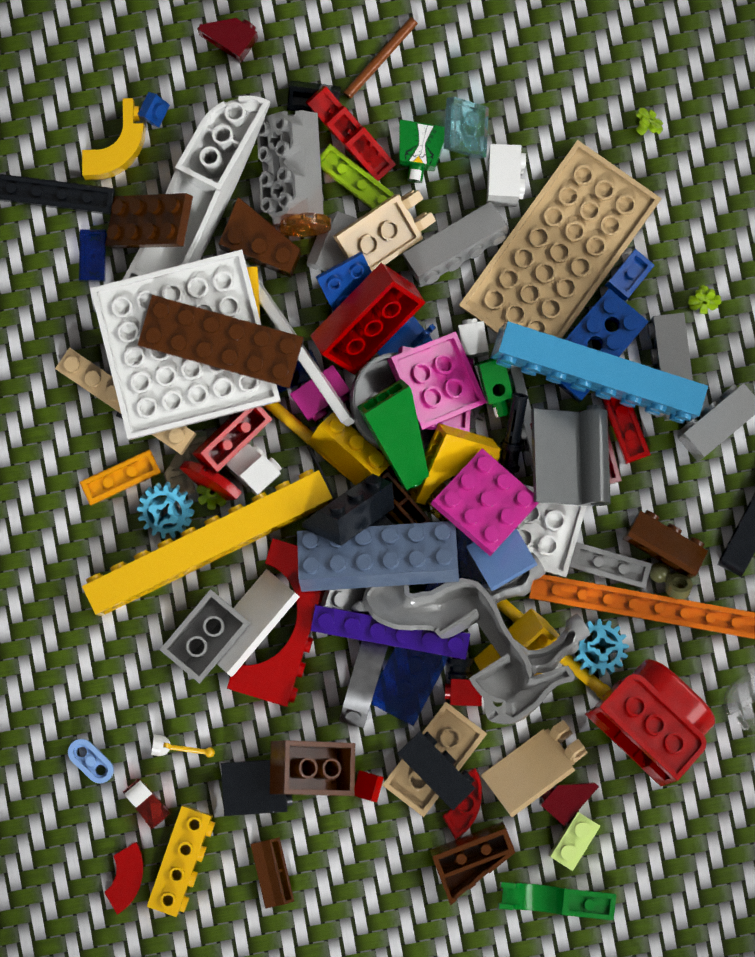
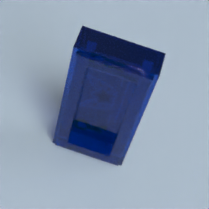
[79,229,107,282]

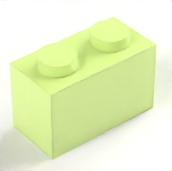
[549,812,600,871]

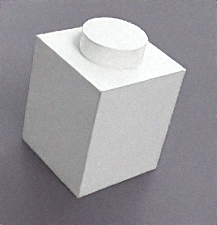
[458,318,489,358]

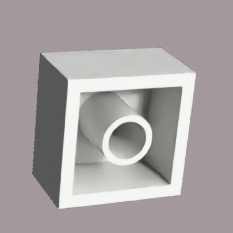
[487,144,526,207]

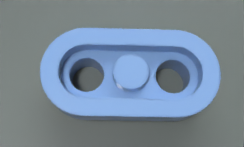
[68,739,114,783]

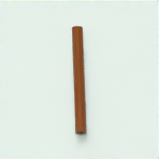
[343,17,418,99]

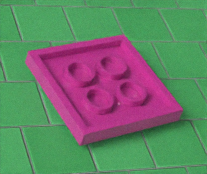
[387,331,487,431]
[431,448,539,556]

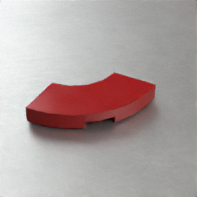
[179,461,242,501]
[443,768,482,839]
[104,842,144,915]

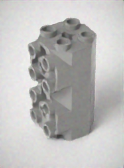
[257,110,324,228]

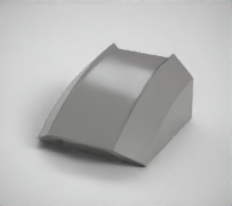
[307,211,358,272]

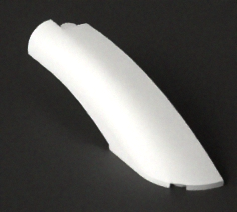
[122,96,271,280]

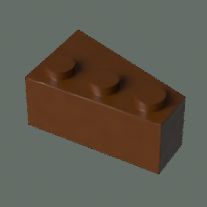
[219,197,301,278]
[430,822,515,905]

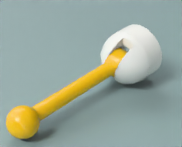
[151,734,215,758]

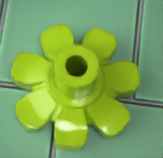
[636,108,663,135]
[688,285,721,314]
[196,485,227,510]

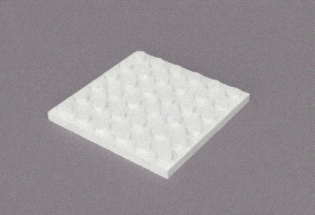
[90,249,281,440]

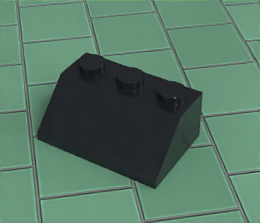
[302,474,395,546]

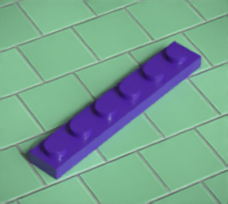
[311,604,470,660]

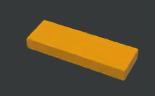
[80,449,161,506]

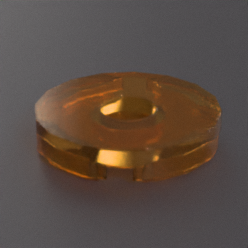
[280,214,331,237]

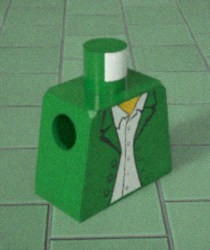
[399,119,448,183]
[472,358,513,418]

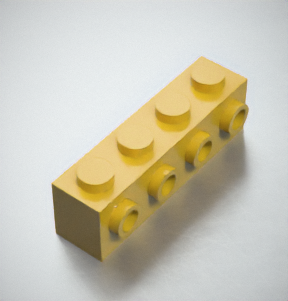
[147,805,216,917]

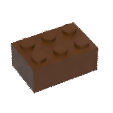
[270,740,355,796]

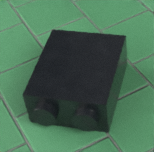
[221,759,293,816]

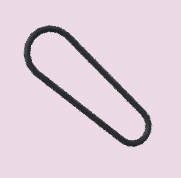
[307,445,336,500]

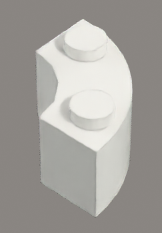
[225,443,282,496]

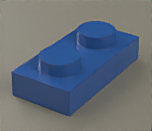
[605,249,655,301]

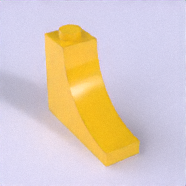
[408,423,501,505]

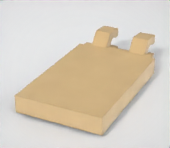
[333,190,436,272]
[481,720,588,817]

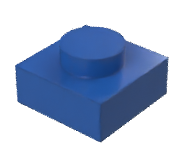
[138,92,170,127]

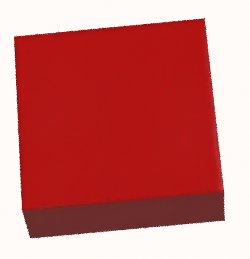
[354,770,384,803]

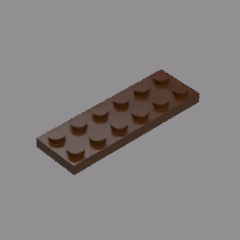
[138,295,304,389]

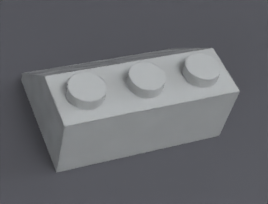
[160,589,251,684]

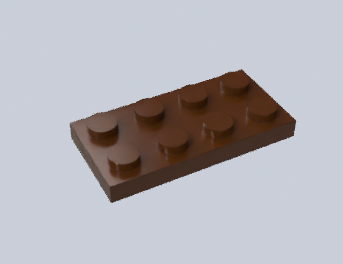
[105,193,193,248]

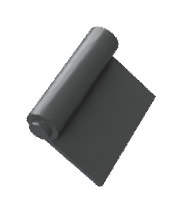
[531,405,611,506]

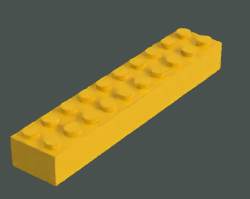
[82,469,333,617]

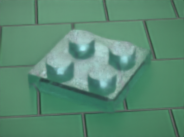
[444,97,489,159]

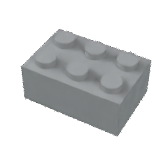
[678,383,755,462]

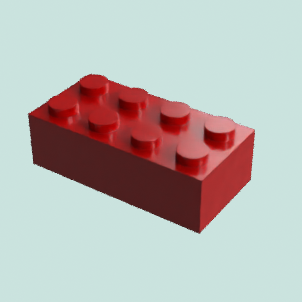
[310,262,426,375]

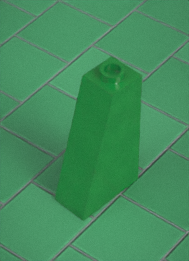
[357,379,429,490]

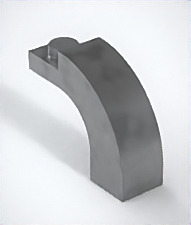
[339,641,388,728]

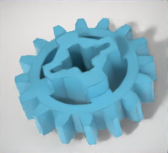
[137,482,195,539]
[573,619,629,677]

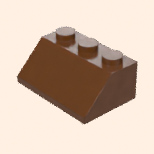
[623,510,708,579]

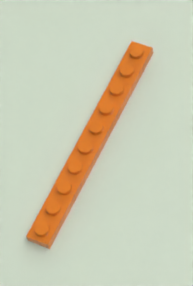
[528,574,755,639]

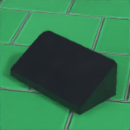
[287,81,341,112]

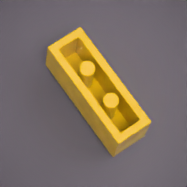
[309,412,390,484]

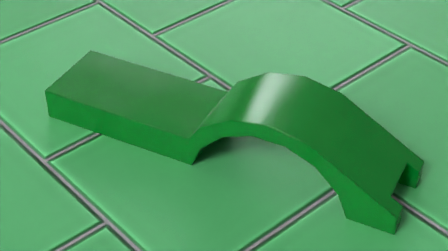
[497,882,616,920]

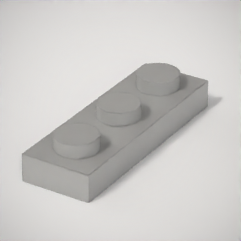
[569,542,652,589]

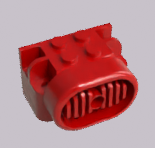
[585,659,715,786]

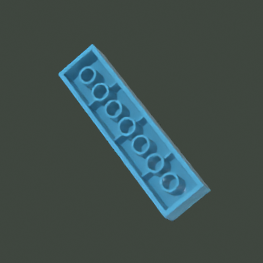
[490,321,708,424]

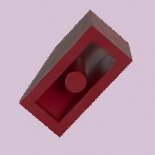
[197,18,258,63]
[540,782,599,826]

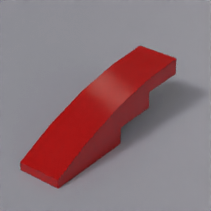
[305,85,396,181]

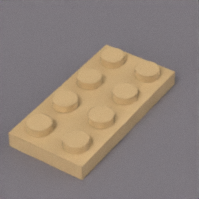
[382,702,487,817]

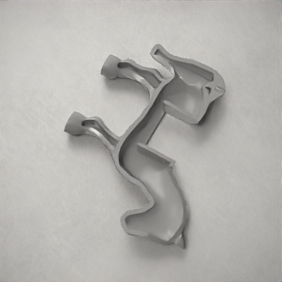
[351,552,591,724]

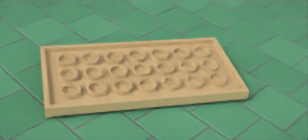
[459,140,662,338]

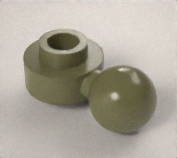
[649,562,693,599]

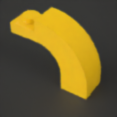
[82,98,146,181]

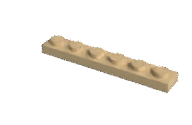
[55,347,197,455]

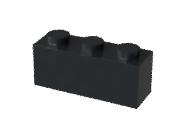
[397,731,475,810]

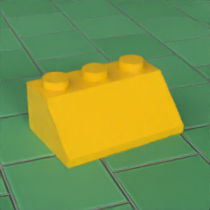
[474,608,566,676]

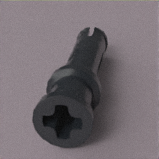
[499,393,529,473]

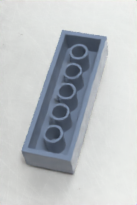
[297,521,459,592]

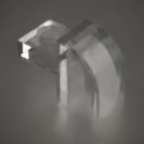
[724,671,755,733]

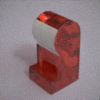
[123,778,172,829]

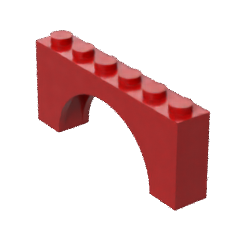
[227,538,325,707]

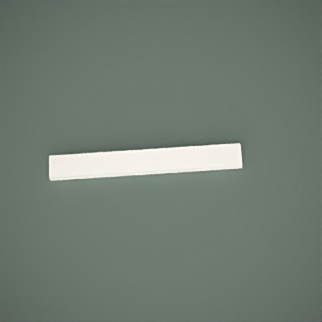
[245,259,355,427]

